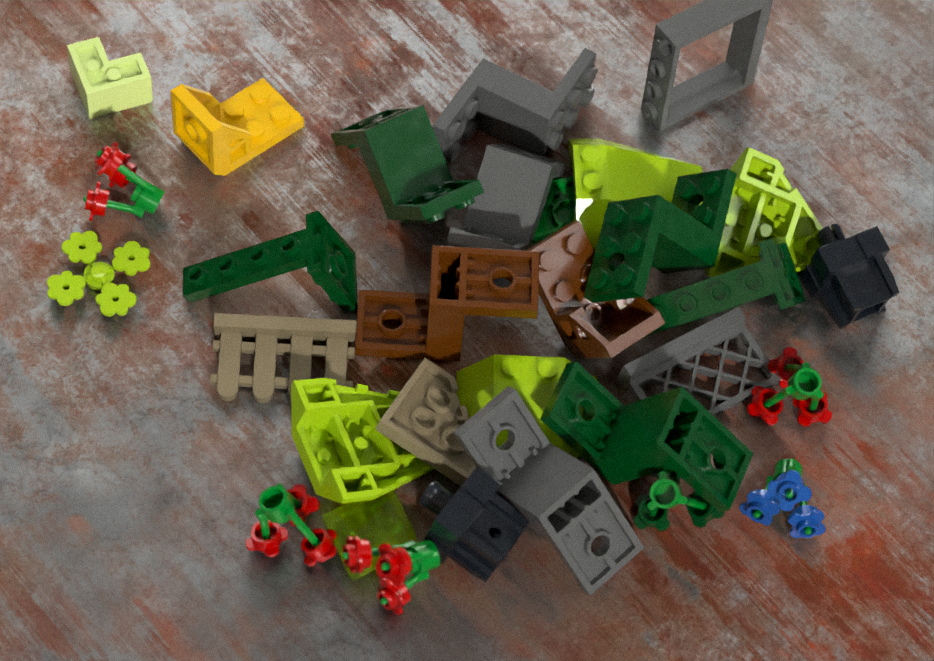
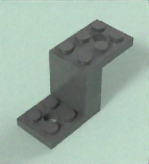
[433,48,598,163]
[447,144,566,251]
[453,386,644,595]

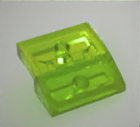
[322,490,419,581]

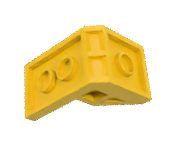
[171,78,304,176]

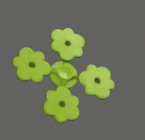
[47,231,150,317]

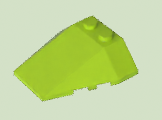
[567,138,703,250]
[456,354,597,459]
[291,378,434,504]

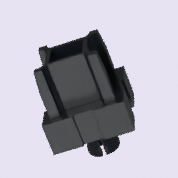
[800,224,899,330]
[418,467,530,582]

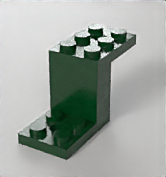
[331,105,484,223]
[584,168,737,303]
[540,361,754,513]

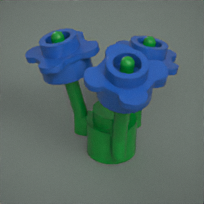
[739,458,826,538]

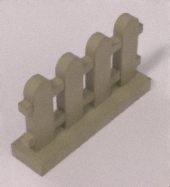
[210,313,356,403]

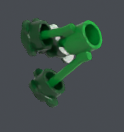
[634,469,725,532]

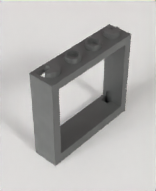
[641,0,773,131]

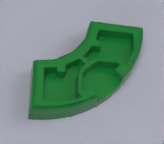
[532,176,575,246]

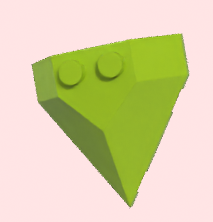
[704,147,823,278]

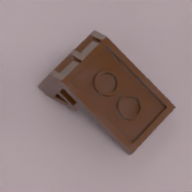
[525,221,665,358]

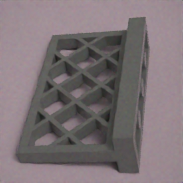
[617,306,781,417]

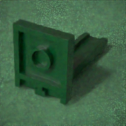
[183,211,358,313]
[645,236,806,337]

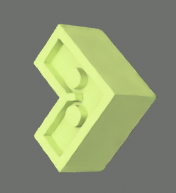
[67,37,153,119]

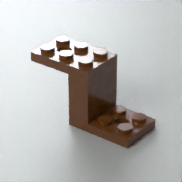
[355,245,539,361]

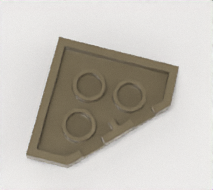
[375,358,476,486]

